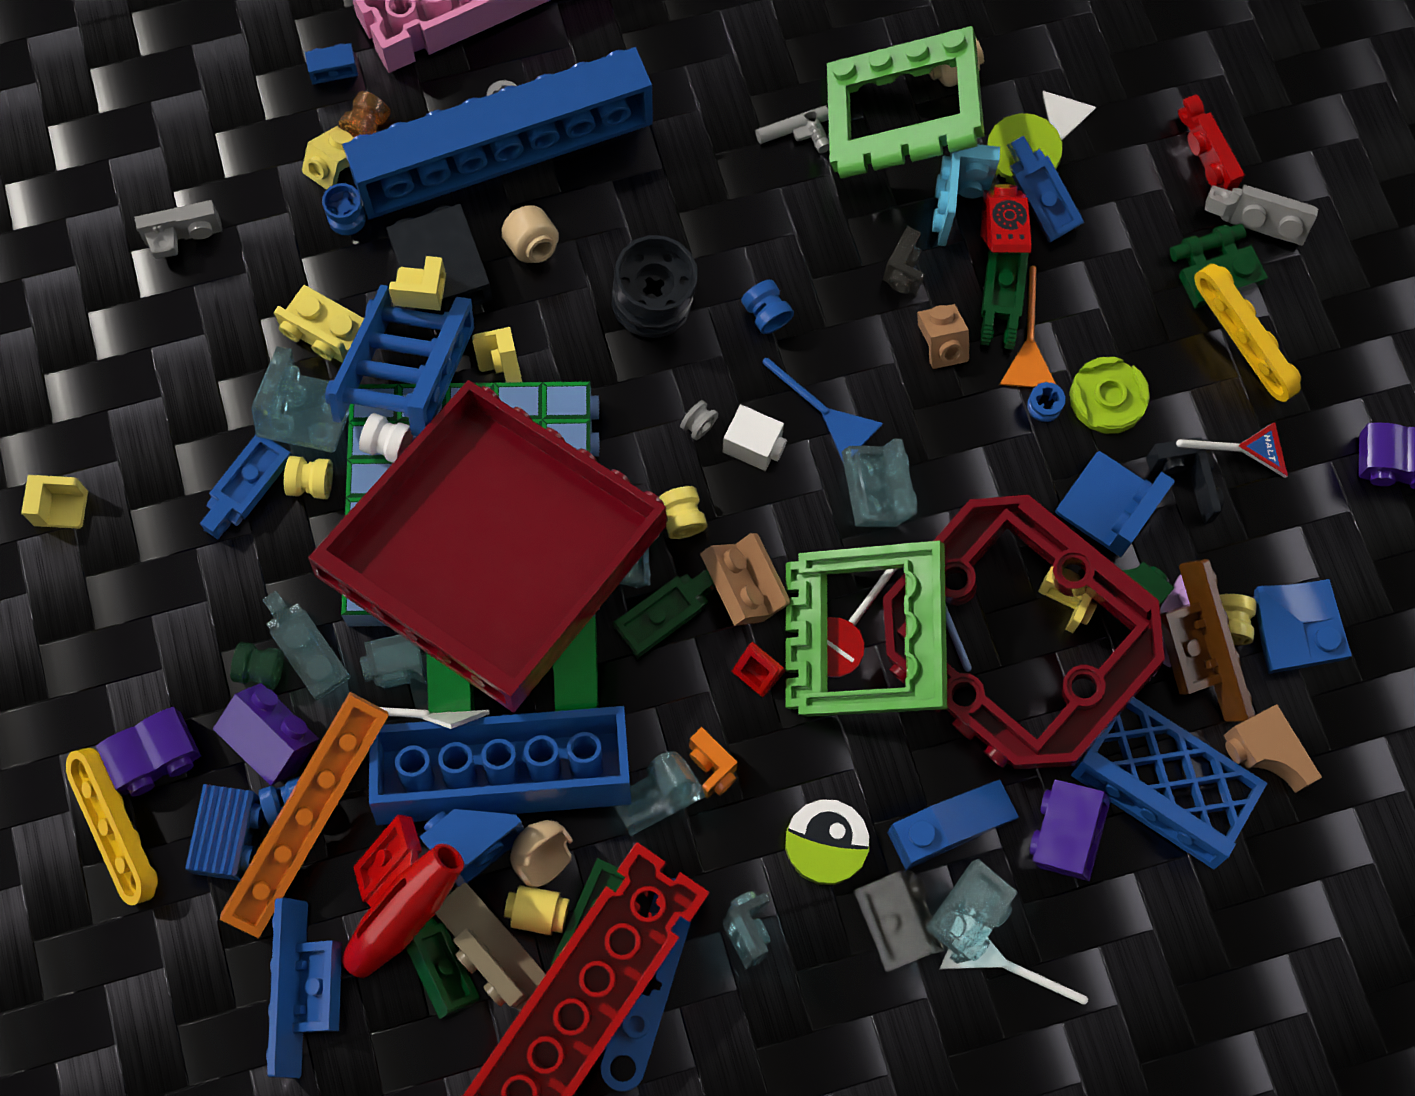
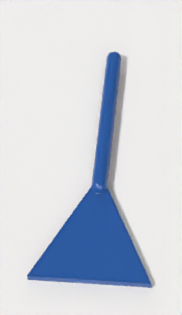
[763,358,883,465]

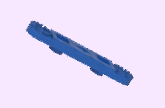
[601,878,691,1092]

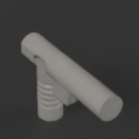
[756,106,829,153]

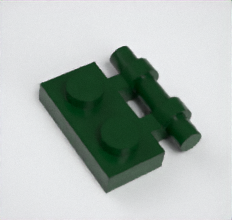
[1170,224,1268,308]

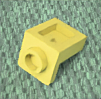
[472,327,522,383]

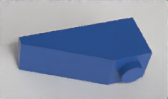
[887,780,1019,870]

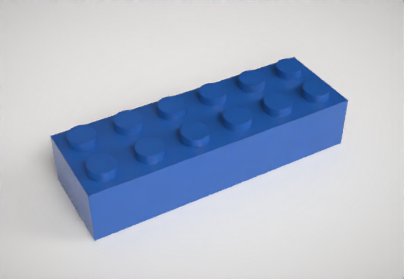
[369,706,631,825]

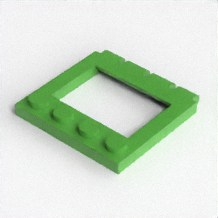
[827,26,984,179]
[786,541,948,717]

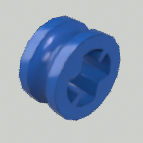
[1027,382,1065,422]

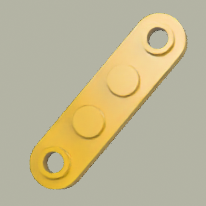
[1194,264,1301,402]
[66,748,158,905]

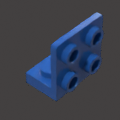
[1055,451,1175,557]

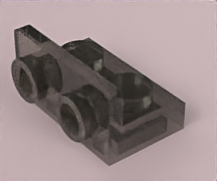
[855,870,944,972]

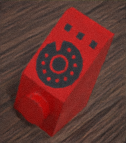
[981,184,1032,253]

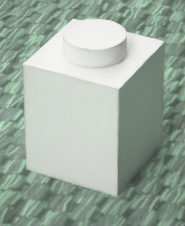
[723,404,787,471]

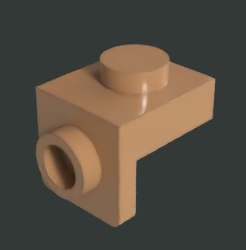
[917,304,969,369]

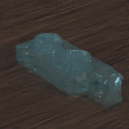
[262,591,351,701]

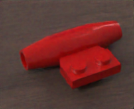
[341,814,464,978]

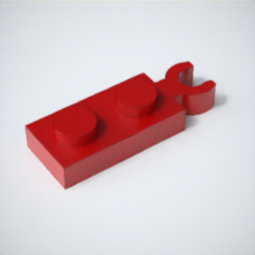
[1177,94,1245,191]

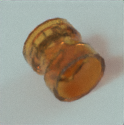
[338,91,391,138]

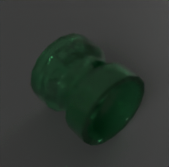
[230,641,284,690]

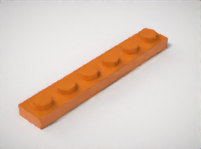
[220,692,389,938]

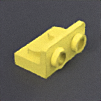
[274,285,364,363]

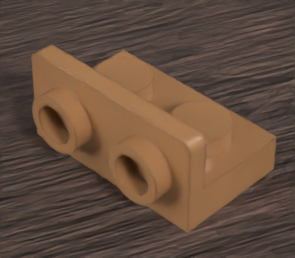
[700,533,790,626]

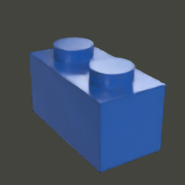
[305,43,358,84]

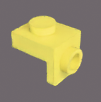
[302,126,354,189]
[1038,566,1097,633]

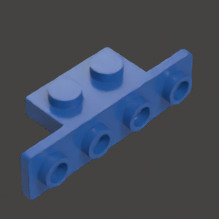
[266,898,342,1078]

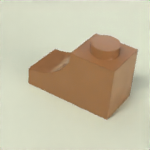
[1223,704,1322,793]

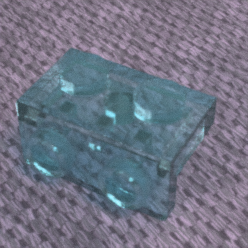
[842,439,917,527]

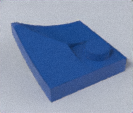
[1254,579,1352,674]

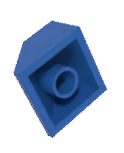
[420,809,524,887]

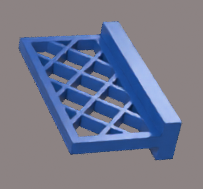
[1070,697,1267,870]

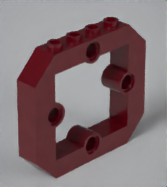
[883,495,1165,769]

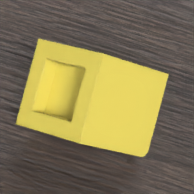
[389,256,446,311]
[22,475,88,529]

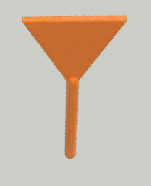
[999,266,1056,388]

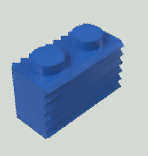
[185,784,264,881]

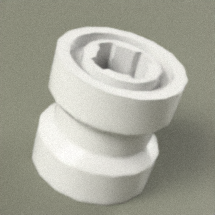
[359,413,413,463]

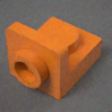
[689,727,737,799]

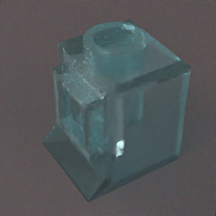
[360,635,427,689]

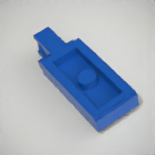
[1007,136,1084,243]
[200,432,292,540]

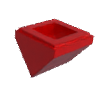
[731,642,786,697]

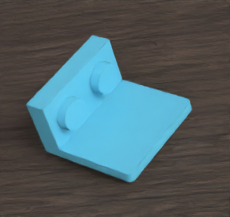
[932,144,1000,246]

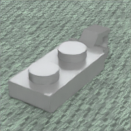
[1205,185,1318,246]

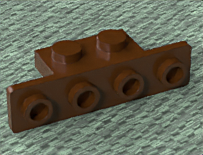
[1160,559,1255,721]

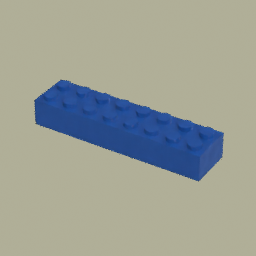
[342,47,653,220]

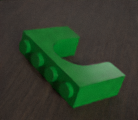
[426,613,598,713]

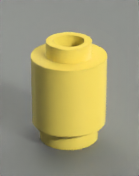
[504,885,570,935]

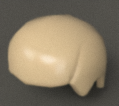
[510,820,573,888]

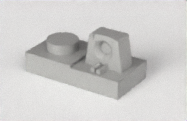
[135,200,223,259]

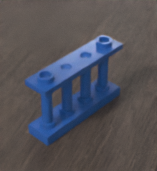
[325,285,474,436]

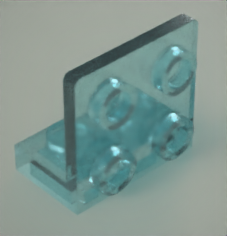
[251,346,349,452]

